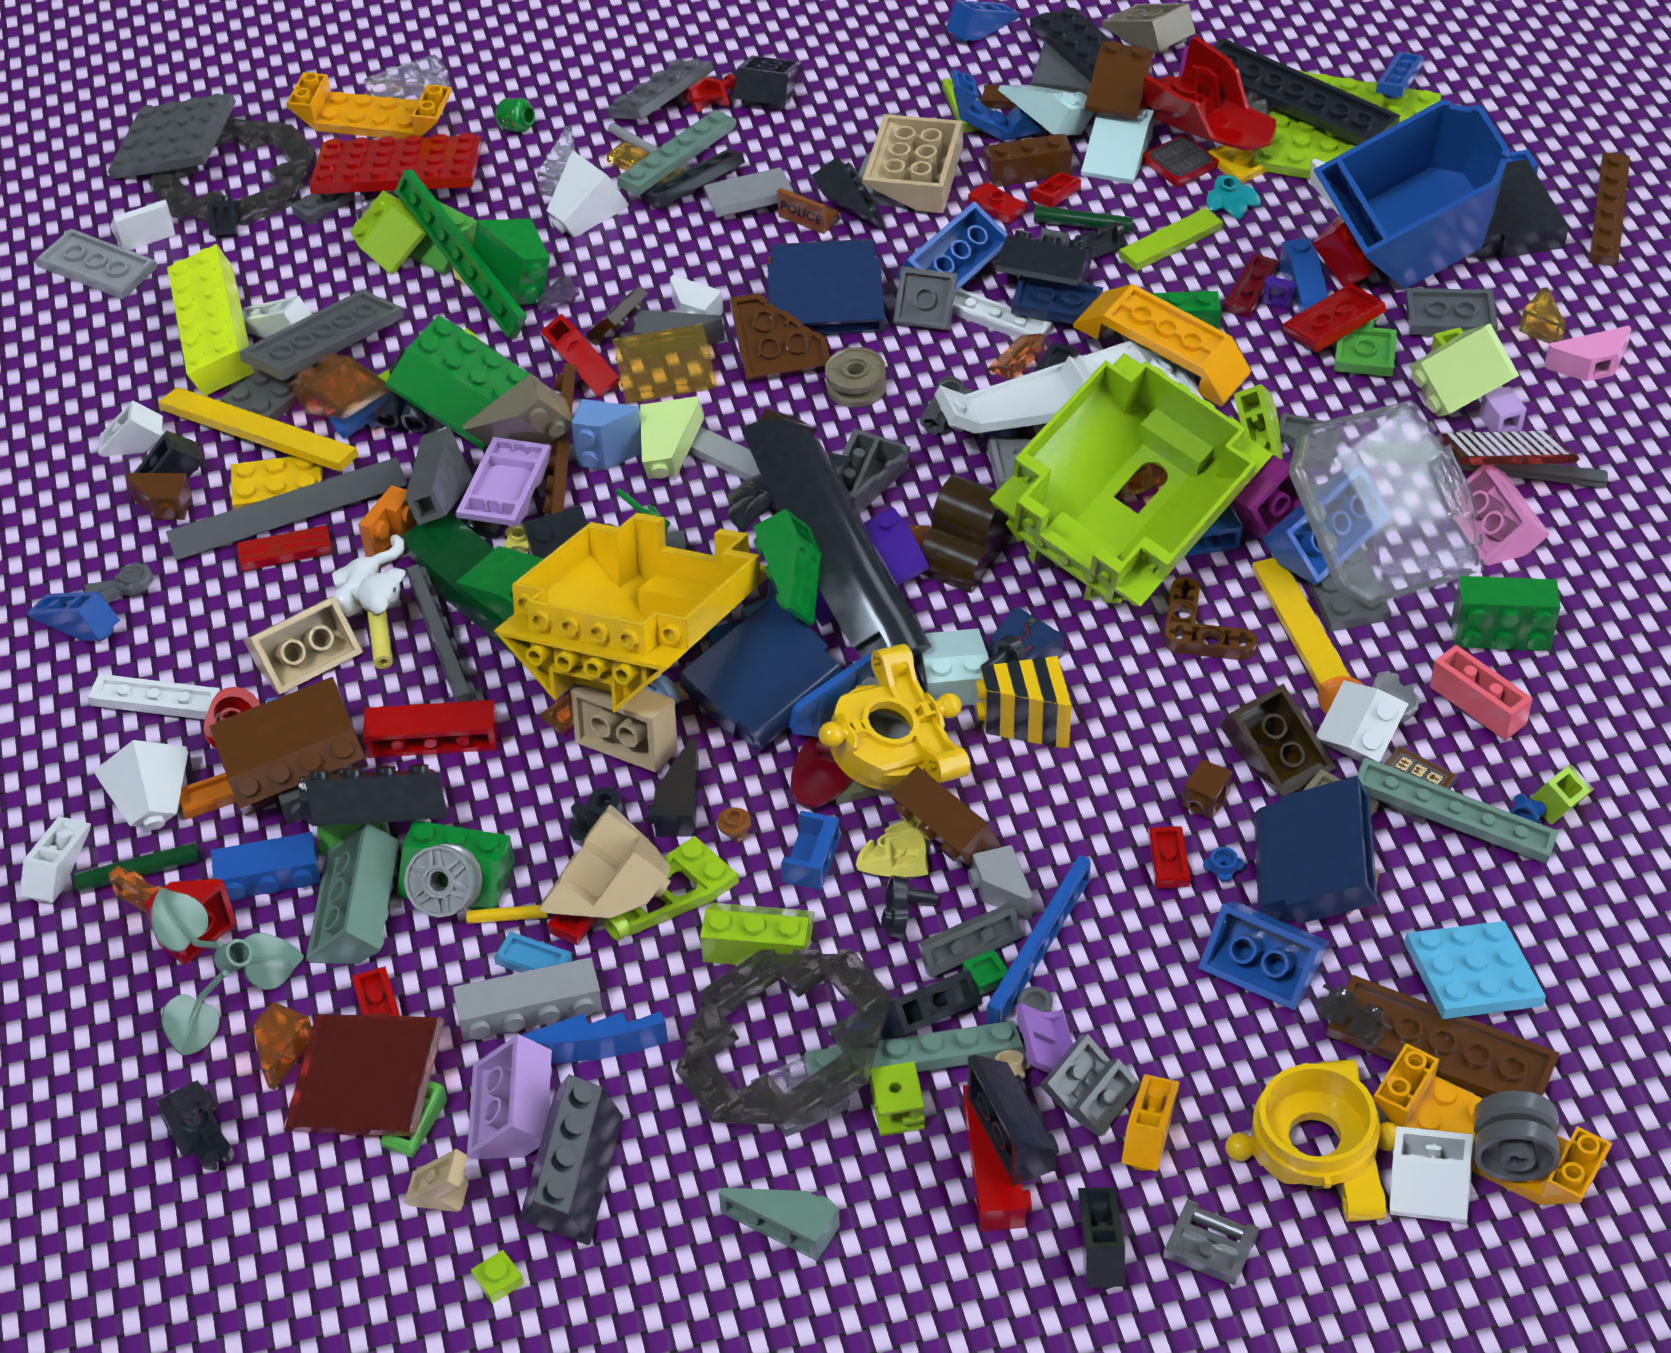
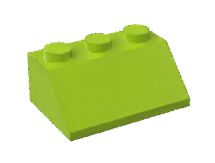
[700,903,815,970]

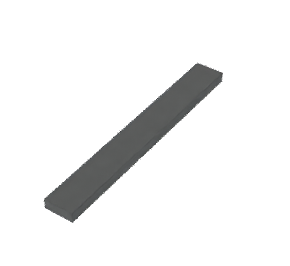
[166,457,407,561]

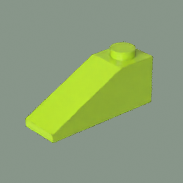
[1234,384,1283,460]

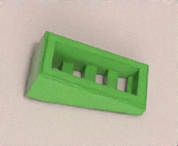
[380,1075,447,1158]

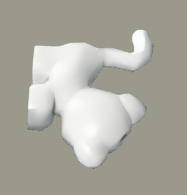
[332,534,406,617]

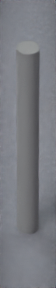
[608,123,690,173]

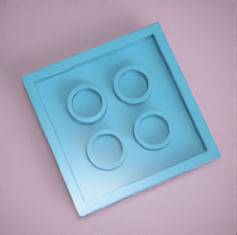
[1404,921,1546,1019]

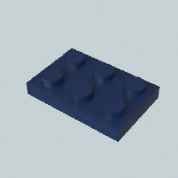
[1011,276,1103,324]

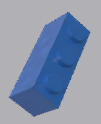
[211,832,321,900]

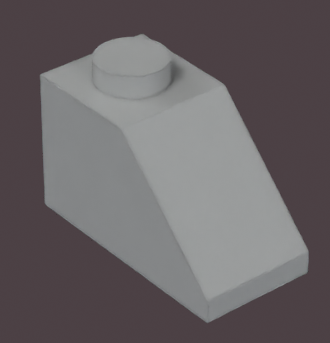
[968,845,1033,920]

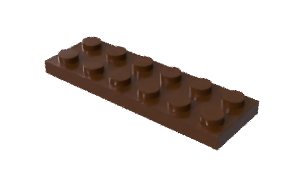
[1326,975,1560,1097]

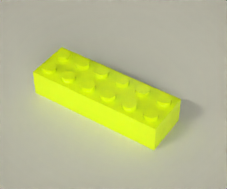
[167,244,255,396]

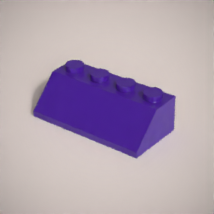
[815,507,929,627]

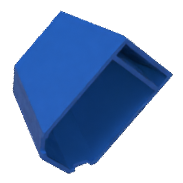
[1314,99,1510,289]

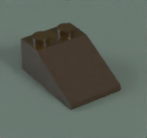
[1219,683,1336,798]

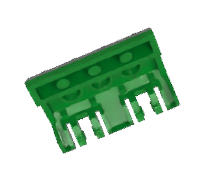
[385,315,541,450]

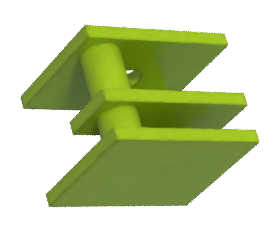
[870,1061,925,1136]

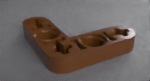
[1164,577,1257,660]

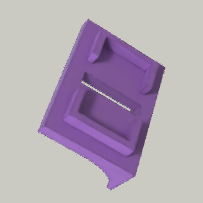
[1015,1003,1073,1073]

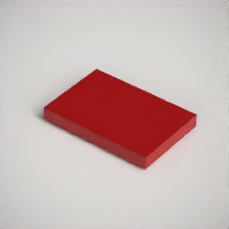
[1282,283,1387,353]

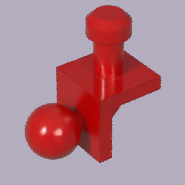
[682,74,736,112]

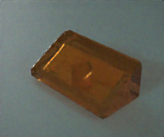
[989,333,1045,380]

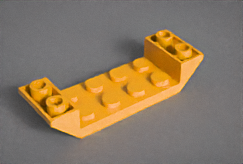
[286,72,452,139]
[1073,284,1251,407]
[1373,1043,1612,1205]

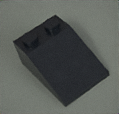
[734,55,802,109]

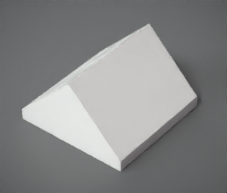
[110,200,176,251]

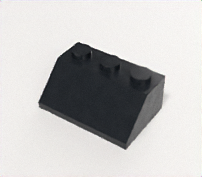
[995,230,1093,286]
[967,1054,1059,1186]

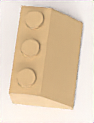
[243,596,363,695]

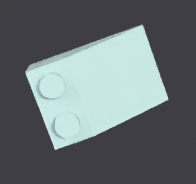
[998,85,1094,135]
[1081,108,1154,184]
[919,628,989,706]

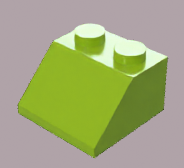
[350,191,426,275]

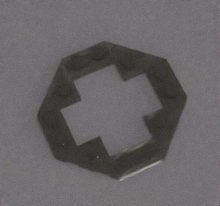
[149,118,317,225]
[675,949,891,1125]

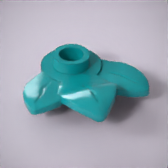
[1206,175,1261,220]

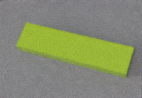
[1119,208,1223,271]

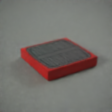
[1142,134,1219,188]

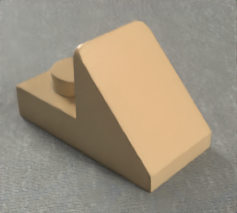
[404,1149,468,1212]

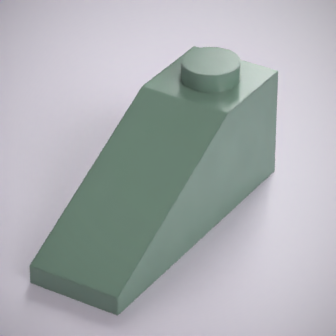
[718,1188,840,1261]

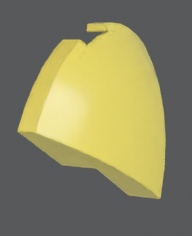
[856,819,928,877]

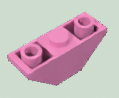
[1544,326,1632,382]

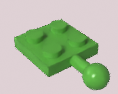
[1334,315,1397,377]

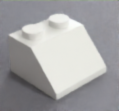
[1316,680,1408,763]

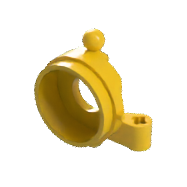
[818,644,971,790]
[1225,1059,1397,1222]

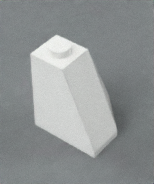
[546,151,629,237]
[95,740,188,830]

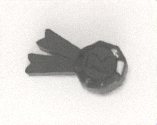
[84,562,153,604]

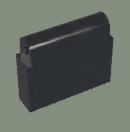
[1475,159,1569,259]

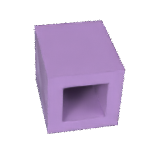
[1478,386,1527,438]

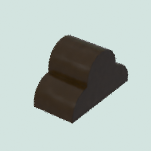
[921,475,1014,594]

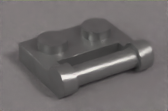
[1163,1200,1259,1286]

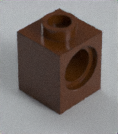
[1182,759,1232,820]

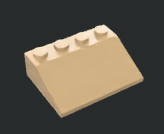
[862,114,963,213]

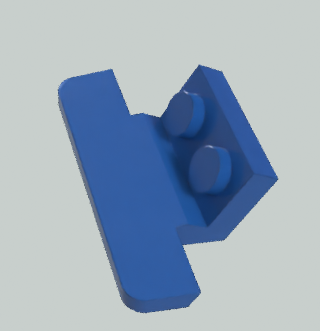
[789,652,874,737]

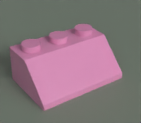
[1442,461,1550,566]

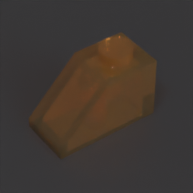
[253,1001,315,1090]

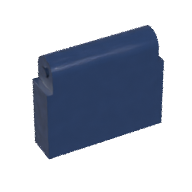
[767,239,885,335]
[680,595,843,751]
[1254,776,1378,924]

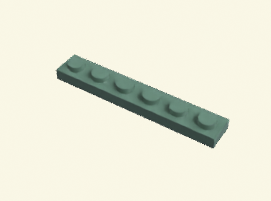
[617,110,736,196]
[1357,757,1558,864]
[804,1021,1023,1088]

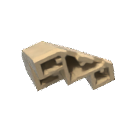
[539,804,671,918]

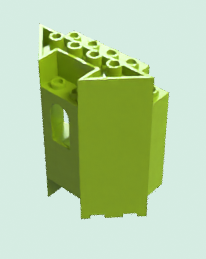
[990,353,1273,606]

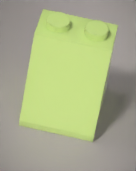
[1409,324,1519,417]

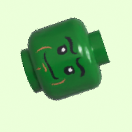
[495,98,535,132]

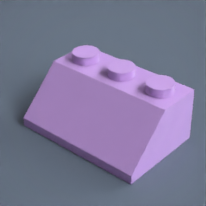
[467,1034,552,1159]

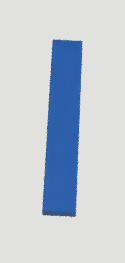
[987,855,1091,1024]

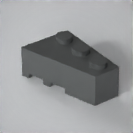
[836,428,911,514]

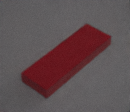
[1223,254,1280,318]

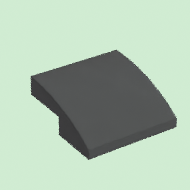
[1040,1034,1141,1136]

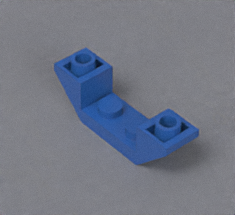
[951,69,1043,141]

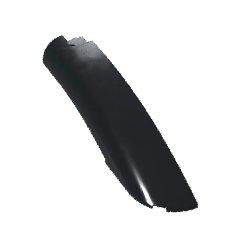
[742,419,932,678]

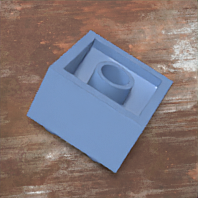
[572,399,642,470]

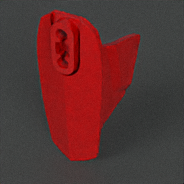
[1141,36,1276,151]

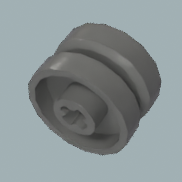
[1473,1090,1560,1182]

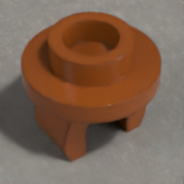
[717,807,751,845]

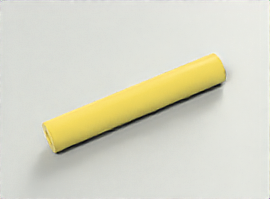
[367,610,393,669]

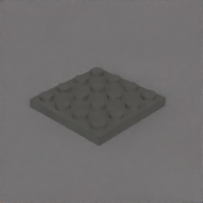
[108,93,236,179]

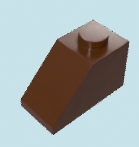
[126,473,192,520]

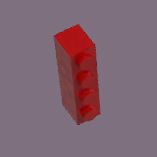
[362,700,498,758]
[963,1085,1032,1232]

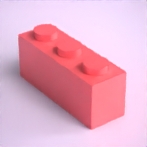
[1430,645,1533,741]

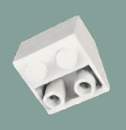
[1390,1126,1473,1224]

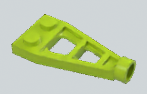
[603,836,739,941]

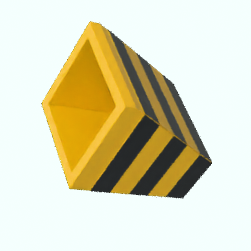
[975,656,1071,748]

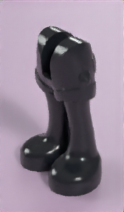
[373,349,429,432]

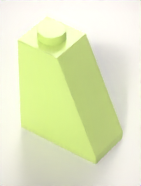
[640,396,704,479]

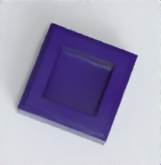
[1263,276,1295,309]

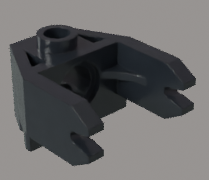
[154,1080,234,1170]

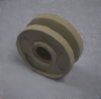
[825,347,886,408]

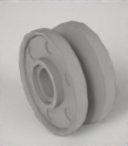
[404,843,483,918]

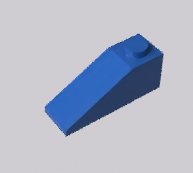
[946,0,1021,43]
[1279,238,1328,312]
[26,592,120,641]

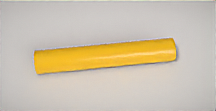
[466,905,548,924]

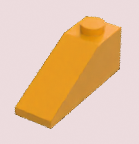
[1121,1074,1180,1171]

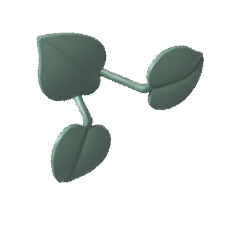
[151,888,304,1055]

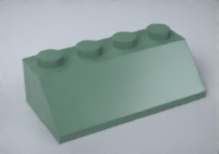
[306,823,399,964]

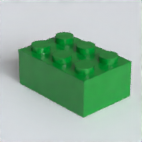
[1451,576,1561,651]

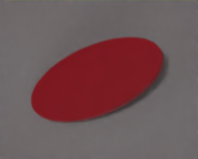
[791,736,854,807]

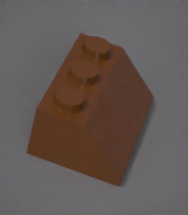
[980,133,1072,187]
[890,765,1002,866]

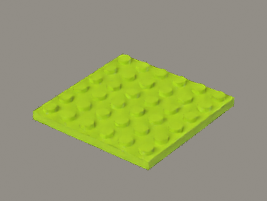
[1253,70,1442,179]

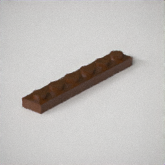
[1588,152,1630,266]

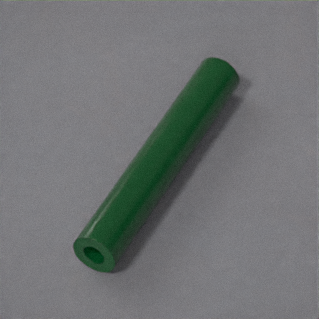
[1034,206,1134,234]
[74,842,200,893]

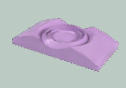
[456,437,551,526]

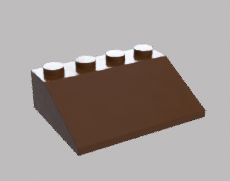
[209,676,369,816]

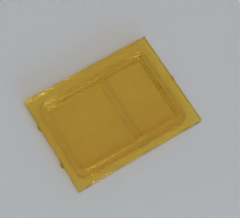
[613,323,717,404]

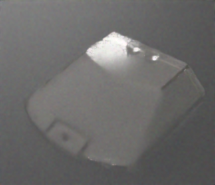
[1289,400,1484,607]

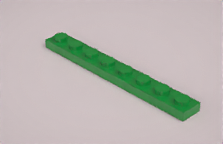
[395,170,527,338]

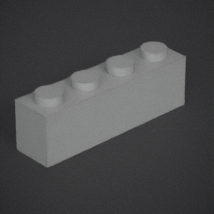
[453,957,603,1041]

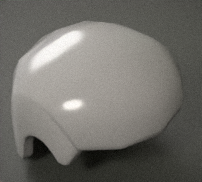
[1372,673,1419,722]

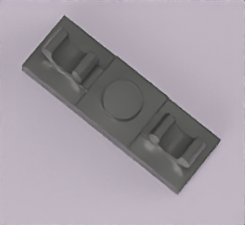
[918,903,1023,978]

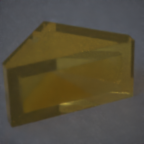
[1519,287,1566,344]

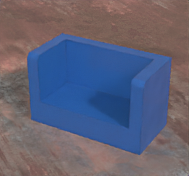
[781,811,840,891]

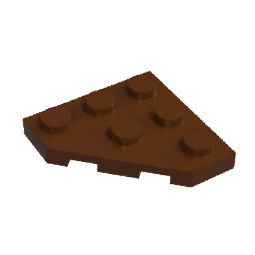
[730,293,830,382]

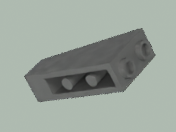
[405,426,473,525]

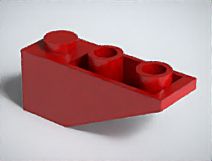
[540,313,621,398]

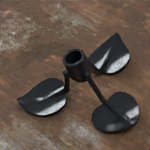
[727,453,852,532]

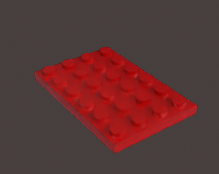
[309,133,482,194]

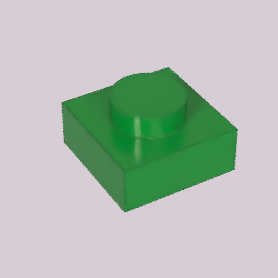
[963,949,1008,996]

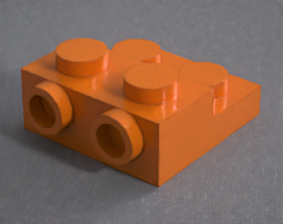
[358,485,418,569]

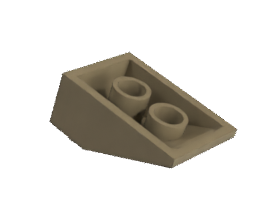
[1101,3,1196,54]
[462,374,573,446]

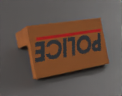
[777,188,839,234]

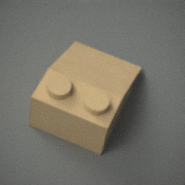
[571,687,678,772]

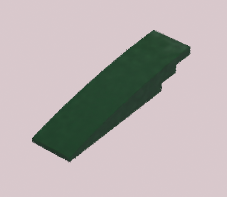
[400,512,521,662]

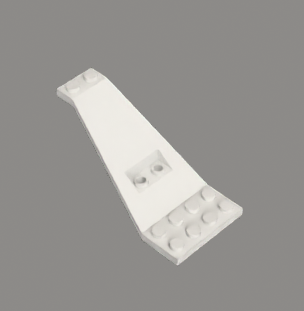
[935,341,1204,434]

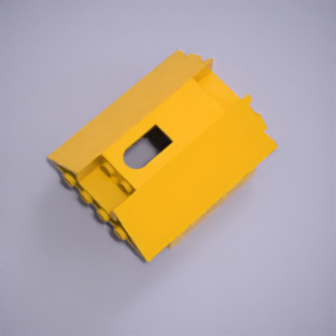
[494,512,768,714]

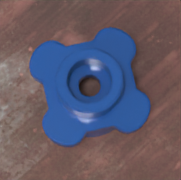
[1510,793,1547,824]
[1203,847,1244,882]

